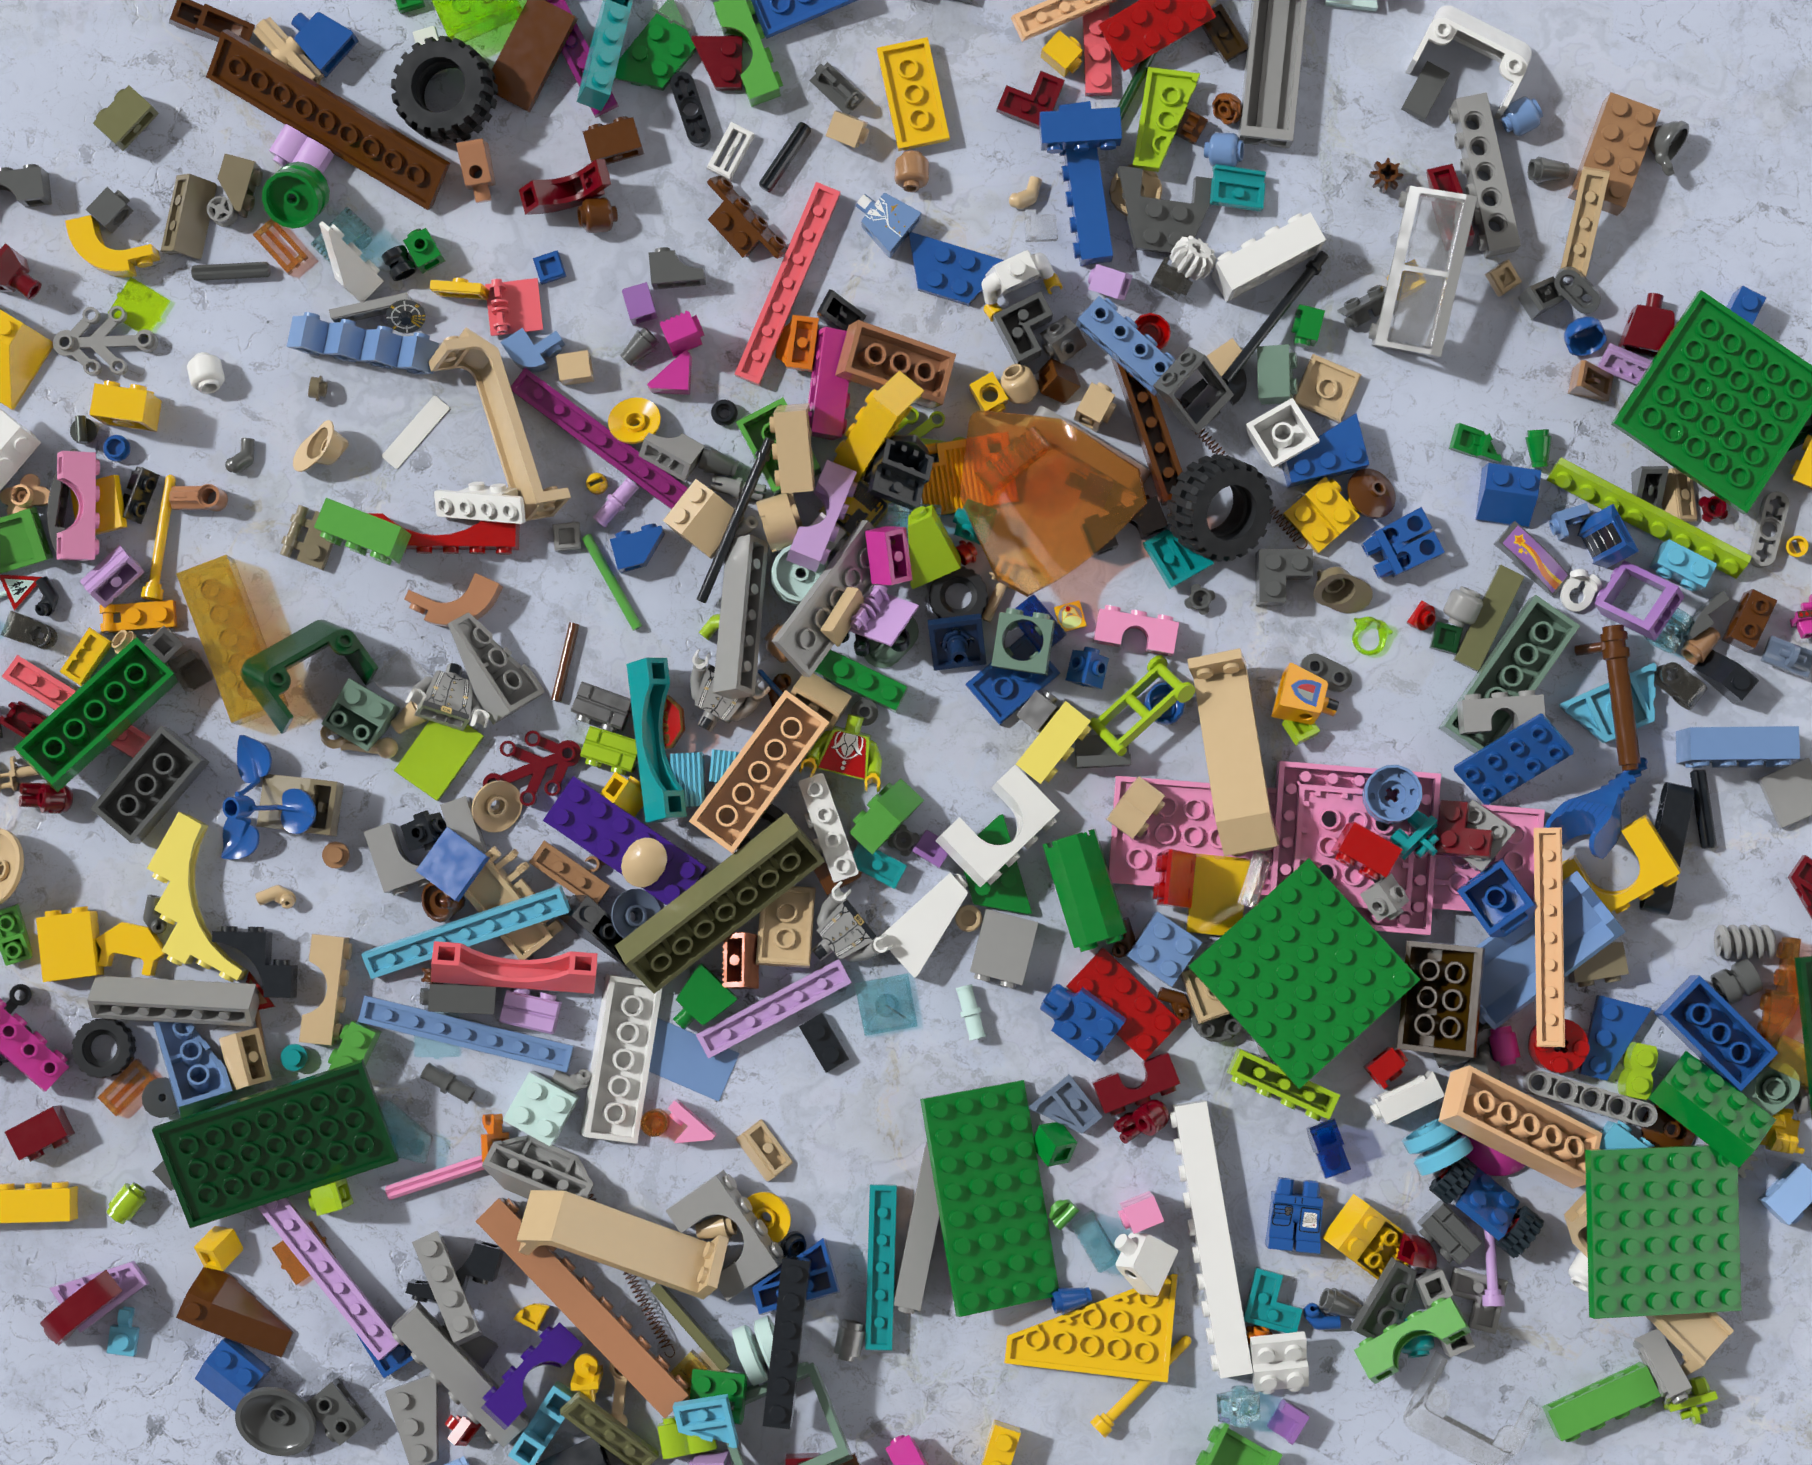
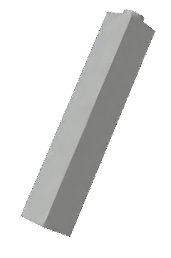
[894,1142,939,1314]

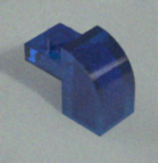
[1307,1118,1351,1179]

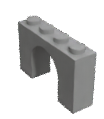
[364,796,488,896]
[666,1170,783,1301]

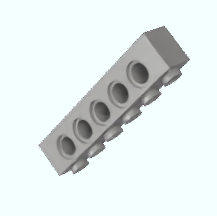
[1449,92,1521,258]

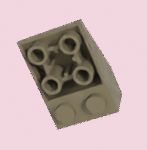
[257,774,344,837]

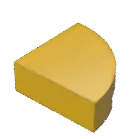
[513,1303,551,1331]

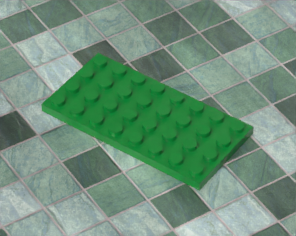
[920,1080,1059,1317]

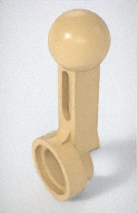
[320,726,398,759]
[610,1362,628,1427]

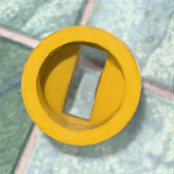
[586,472,608,495]
[1786,536,1809,557]

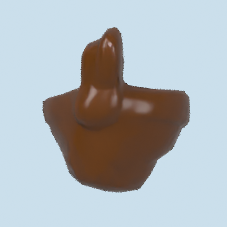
[421,882,466,923]

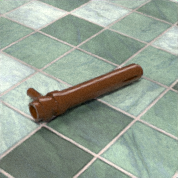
[1574,625,1641,771]

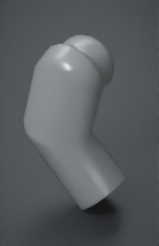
[551,1069,591,1092]

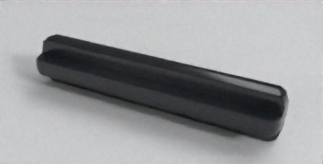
[759,122,811,192]
[1690,769,1717,849]

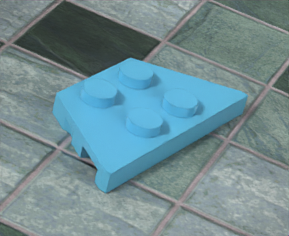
[1559,662,1656,743]

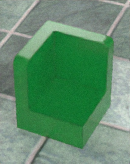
[1034,1122,1077,1167]

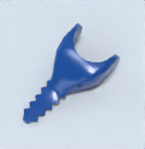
[1545,757,1648,859]

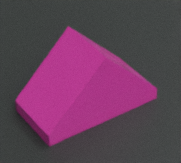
[647,349,692,395]

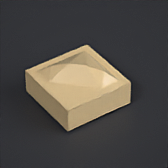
[1485,259,1522,297]

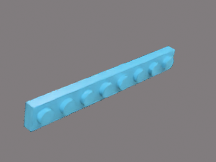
[361,885,571,979]

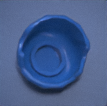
[1564,317,1607,356]
[1144,682,1185,726]

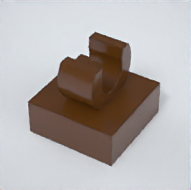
[1175,108,1208,145]

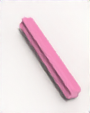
[385,1155,484,1200]

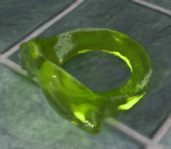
[1352,617,1393,656]

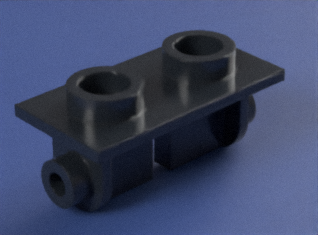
[123,466,160,524]

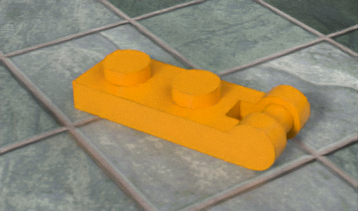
[99,600,177,633]

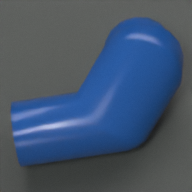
[1303,1303,1341,1330]

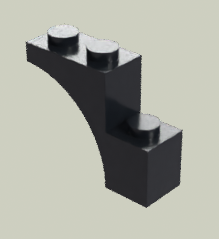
[212,926,298,998]
[405,1240,504,1302]

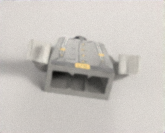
[690,649,770,732]
[405,663,490,731]
[811,881,893,962]

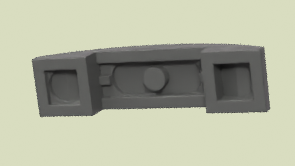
[47,449,81,554]

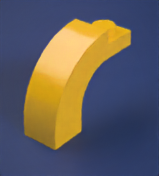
[65,215,160,278]

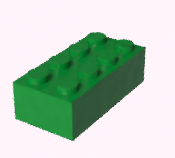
[1649,1051,1776,1168]

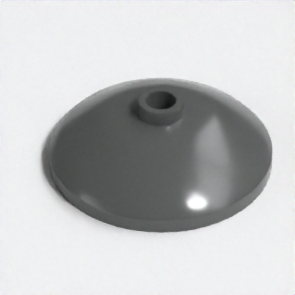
[235,1387,316,1456]

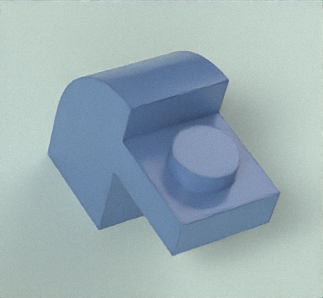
[500,328,565,372]

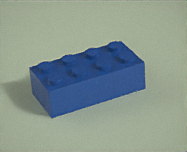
[1654,975,1778,1091]

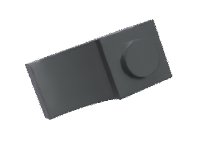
[649,247,706,290]

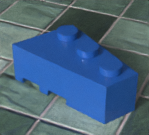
[1282,413,1369,488]

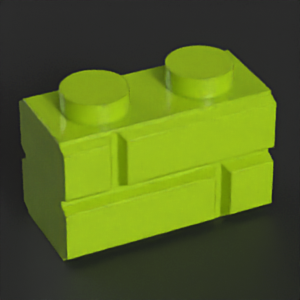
[580,726,638,776]

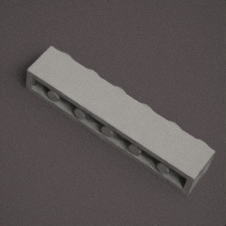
[713,535,768,700]
[87,976,260,1027]
[391,1301,529,1448]

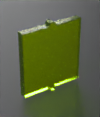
[108,277,171,337]

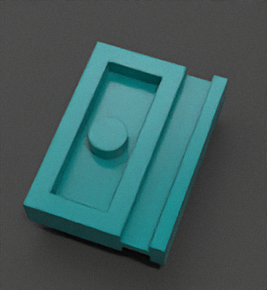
[1210,164,1266,212]

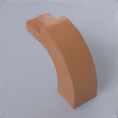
[404,573,503,628]

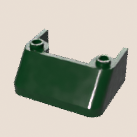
[240,620,379,734]

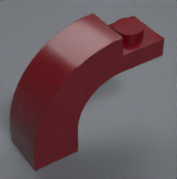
[519,159,611,215]
[40,1270,122,1346]

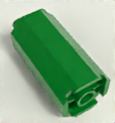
[1043,829,1127,952]

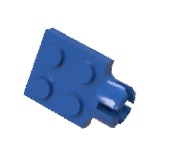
[1040,984,1126,1062]

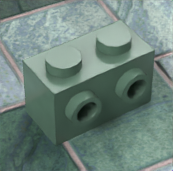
[1257,344,1298,405]

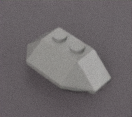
[482,1135,593,1199]

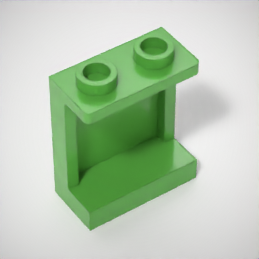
[0,507,53,574]
[1195,1422,1282,1465]

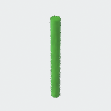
[582,534,642,631]

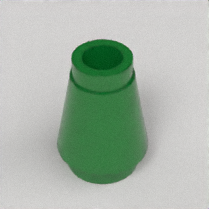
[1525,429,1552,468]

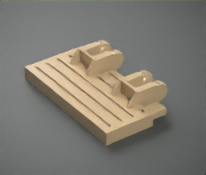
[464,846,564,960]

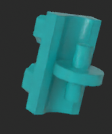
[1390,810,1439,860]

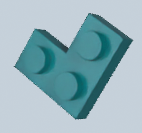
[1243,1267,1303,1333]

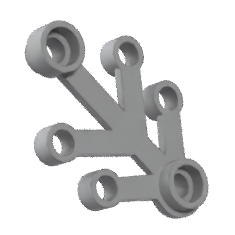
[53,306,158,376]

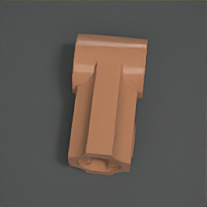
[169,484,228,512]

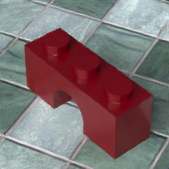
[1092,1052,1181,1116]

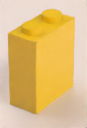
[36,906,104,982]

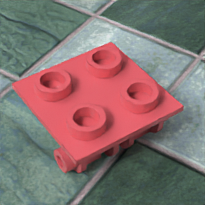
[485,278,543,336]

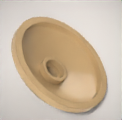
[0,828,24,904]

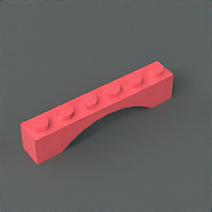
[431,941,598,994]

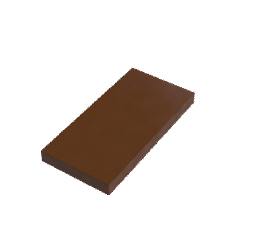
[492,0,578,113]

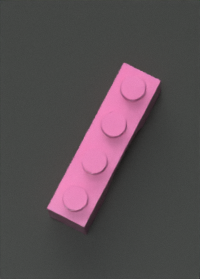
[57,451,100,561]

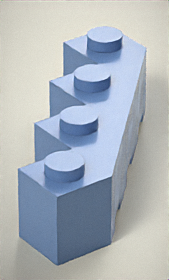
[286,312,439,374]

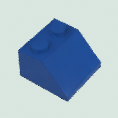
[1475,463,1542,528]
[195,1338,271,1411]

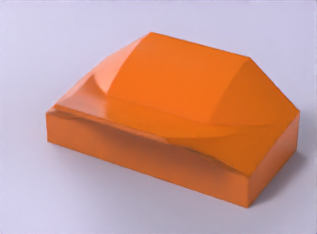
[775,315,819,372]

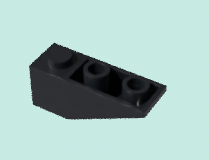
[558,895,627,967]

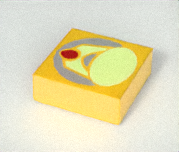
[1053,600,1087,634]

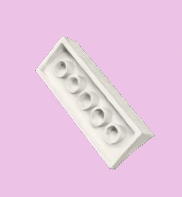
[580,974,662,1144]

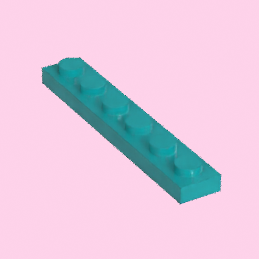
[865,1184,897,1350]

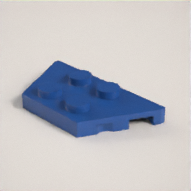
[909,232,1004,306]

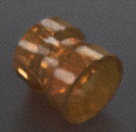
[640,1108,670,1137]

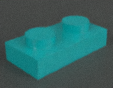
[852,843,907,889]

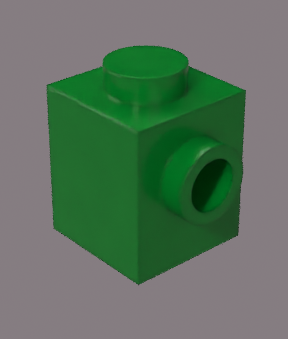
[403,228,445,274]

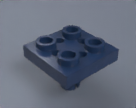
[927,613,987,671]

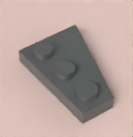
[1350,1257,1417,1338]

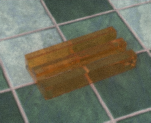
[253,219,309,275]
[97,1059,157,1116]

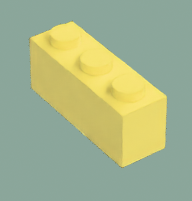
[1016,701,1092,784]

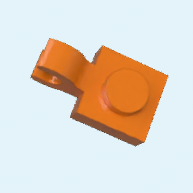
[481,1114,510,1162]

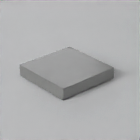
[1758,758,1812,828]

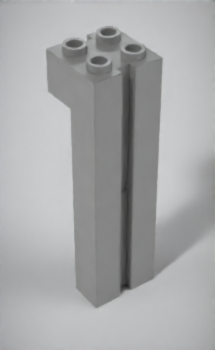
[1238,0,1307,148]

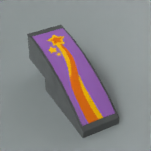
[1494,521,1570,597]

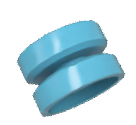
[1402,1118,1474,1176]

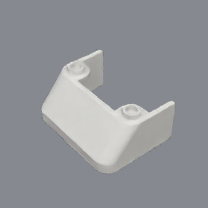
[1405,5,1532,120]

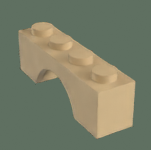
[299,934,352,1045]

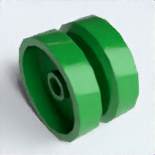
[262,161,330,229]

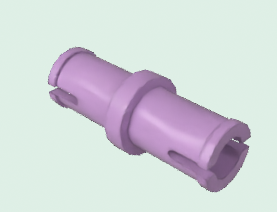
[593,477,639,528]

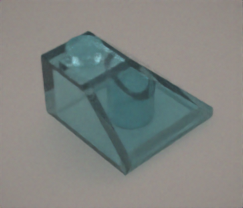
[855,973,918,1036]

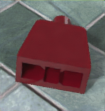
[1618,293,1675,357]

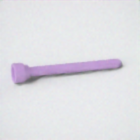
[1482,1174,1505,1306]

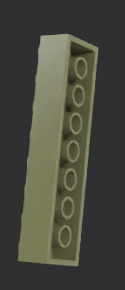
[615,812,825,994]

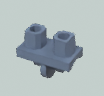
[1761,636,1812,678]

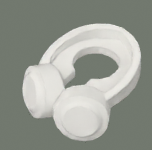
[1560,569,1602,611]

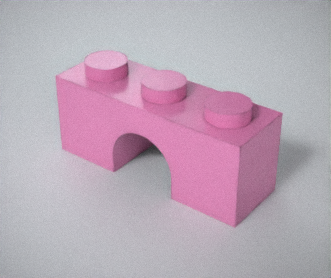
[1093,605,1179,656]

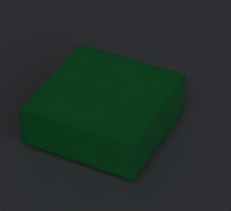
[1429,621,1463,654]

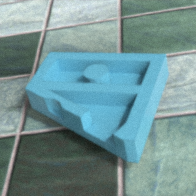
[673,1394,739,1448]

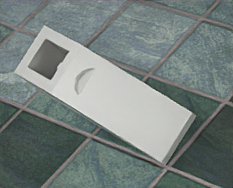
[319,221,384,302]

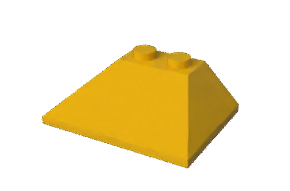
[0,310,53,410]

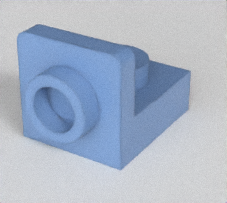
[1549,503,1590,540]

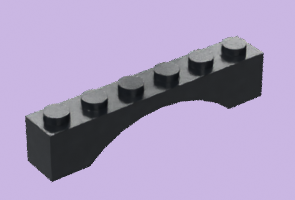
[762,1255,812,1429]

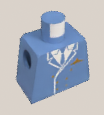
[856,193,921,258]

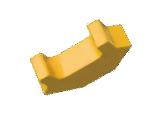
[96,922,168,976]

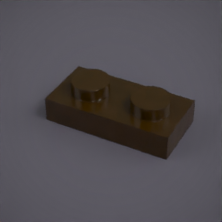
[1202,4,1248,64]

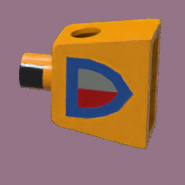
[1271,662,1339,725]

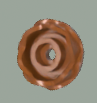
[1212,92,1243,124]

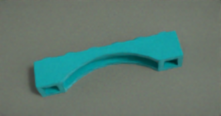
[626,657,687,823]

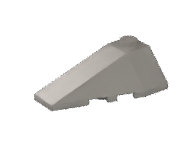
[448,612,545,725]

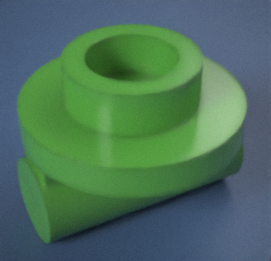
[1049,1199,1080,1230]

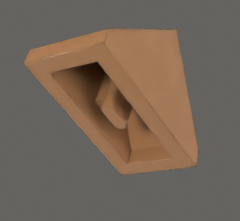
[1568,360,1614,401]

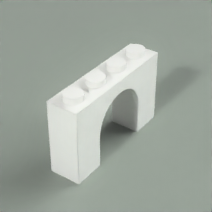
[936,765,1060,887]

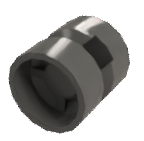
[1711,959,1763,1005]

